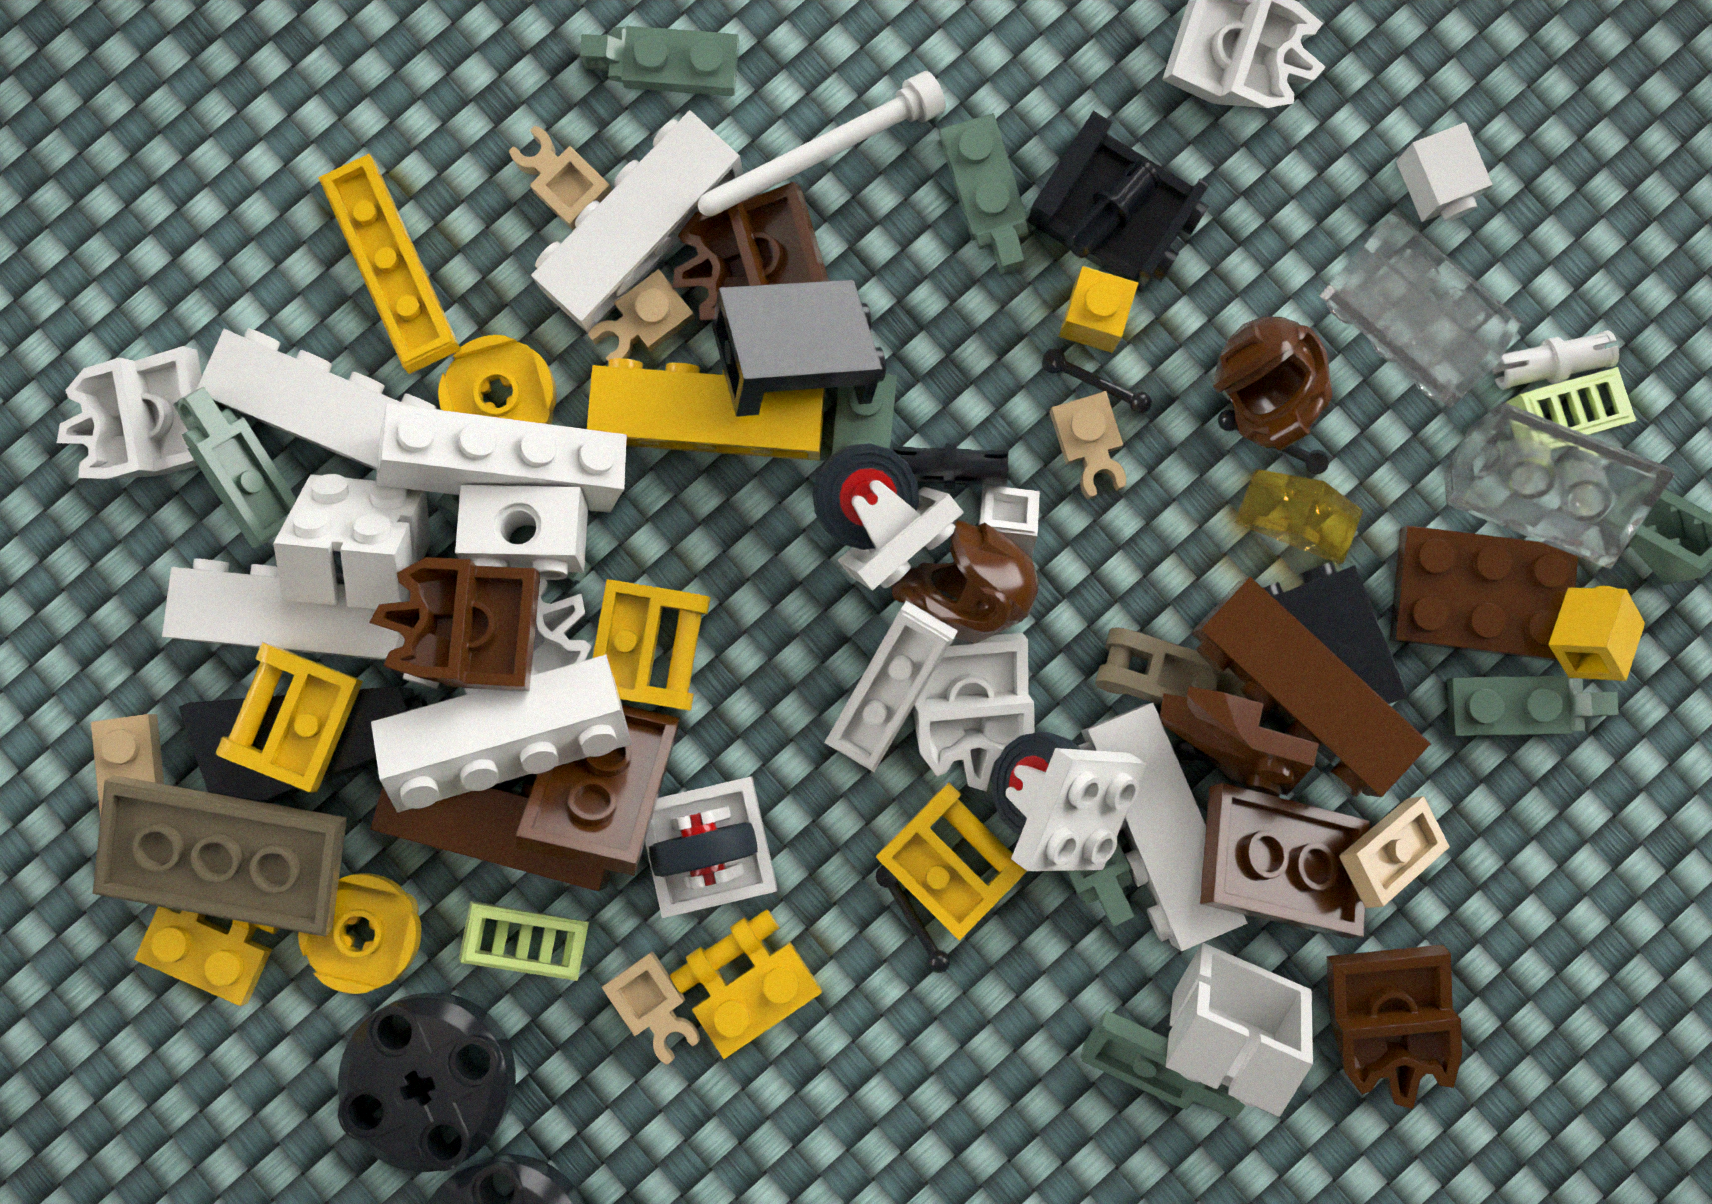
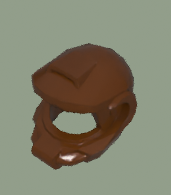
[1213,317,1333,451]
[892,520,1039,643]

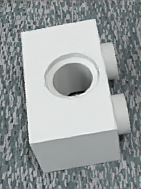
[455,485,588,580]

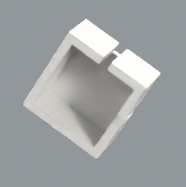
[273,474,431,609]
[1166,943,1313,1117]

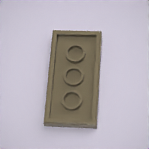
[92,775,347,937]

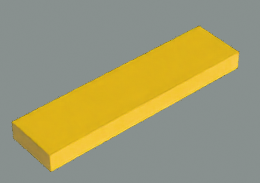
[318,154,461,374]

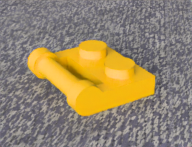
[593,579,711,711]
[215,642,363,793]
[876,782,1027,941]

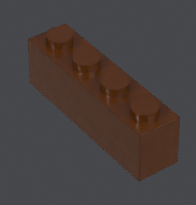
[1191,576,1431,797]
[370,783,611,892]

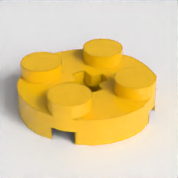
[438,335,557,425]
[298,873,422,994]

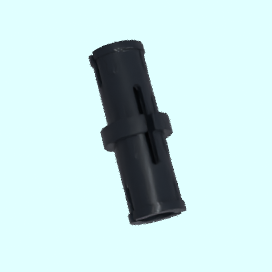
[893,443,1009,489]

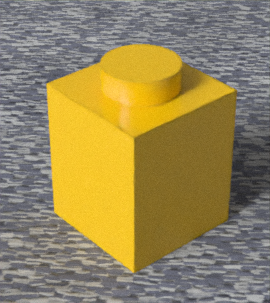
[1058,266,1138,353]
[1548,586,1645,681]

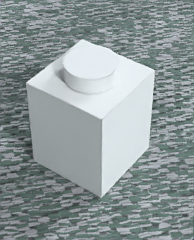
[1396,122,1493,222]

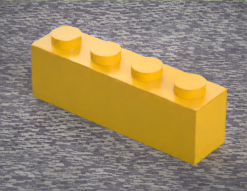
[587,358,825,461]

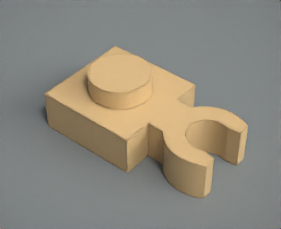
[509,126,612,230]
[588,269,695,362]
[1049,391,1126,500]
[601,951,700,1065]

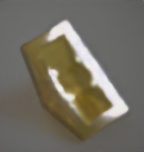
[1234,469,1363,565]

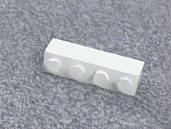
[531,110,743,334]
[196,328,437,470]
[376,403,627,513]
[162,559,410,660]
[371,655,632,813]
[1078,703,1248,951]

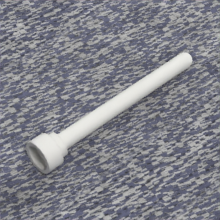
[698,71,946,217]

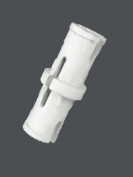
[1492,330,1619,390]

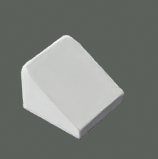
[978,485,1040,559]

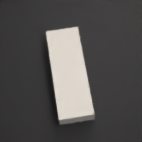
[824,601,958,772]

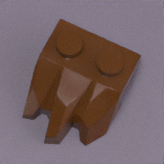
[673,181,829,320]
[369,557,541,691]
[1160,686,1319,797]
[1326,944,1462,1109]

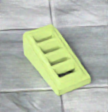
[1506,367,1636,455]
[459,901,589,981]

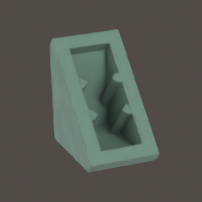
[1608,481,1712,585]

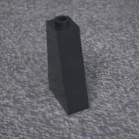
[178,686,428,804]

